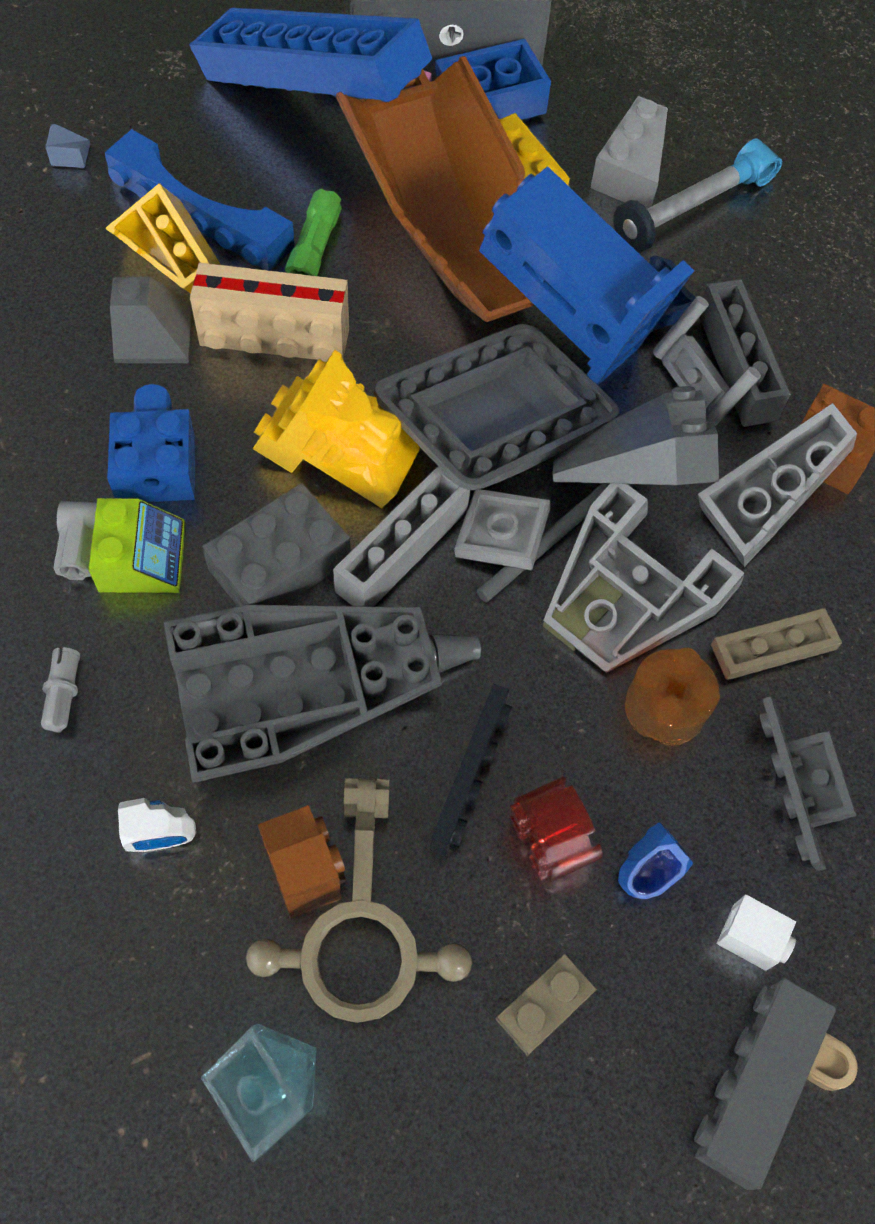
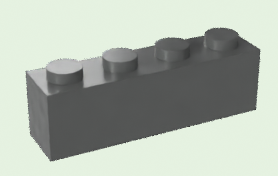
[699,279,791,427]
[694,978,837,1190]

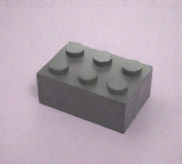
[202,483,351,607]

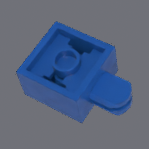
[107,384,195,502]

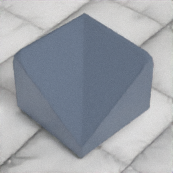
[45,124,90,168]

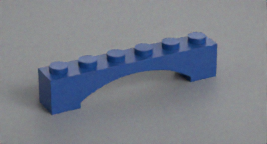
[104,129,295,271]

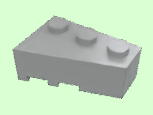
[590,96,668,209]

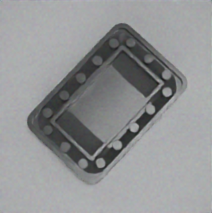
[374,324,619,490]

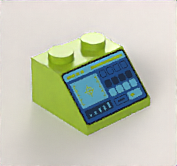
[88,498,186,593]

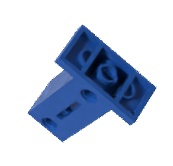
[479,166,694,385]

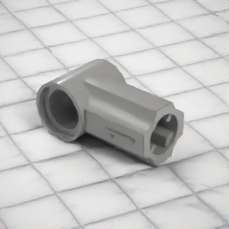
[53,501,97,580]

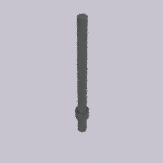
[477,483,630,602]

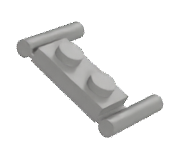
[653,296,761,426]

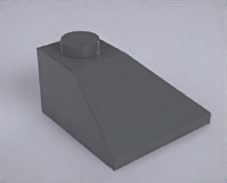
[110,277,193,363]

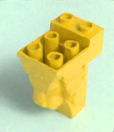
[253,350,420,508]

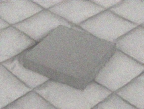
[454,489,550,570]

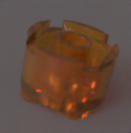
[625,648,720,746]

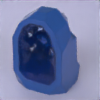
[618,822,693,899]

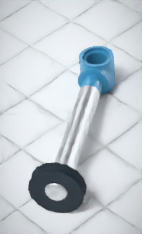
[613,138,782,253]

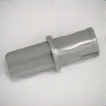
[41,647,80,732]

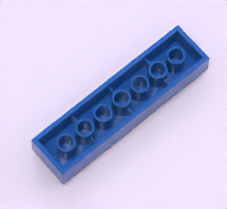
[189,8,432,102]

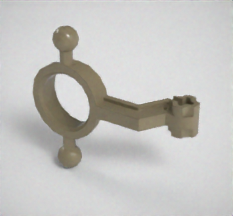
[246,778,472,1023]

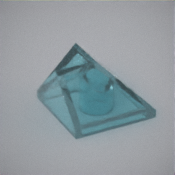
[201,1024,317,1162]

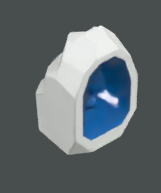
[118,798,196,852]

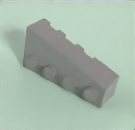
[698,403,857,567]

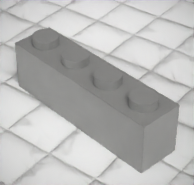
[333,466,470,607]

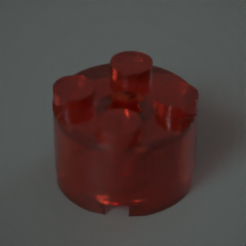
[510,776,603,882]

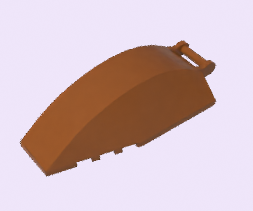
[336,56,534,322]

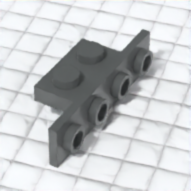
[760,697,857,871]

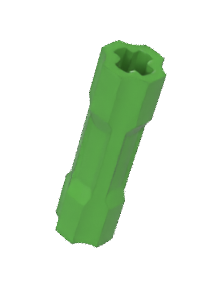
[284,189,342,276]

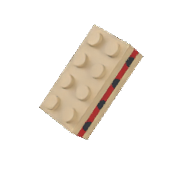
[190,263,349,362]

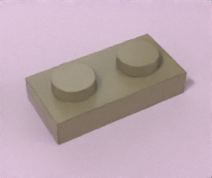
[496,954,597,1056]

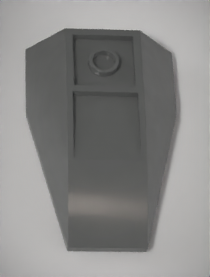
[163,605,442,783]

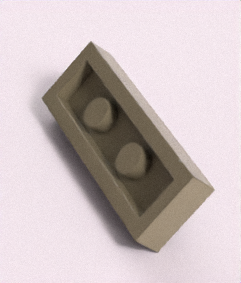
[711,608,842,680]

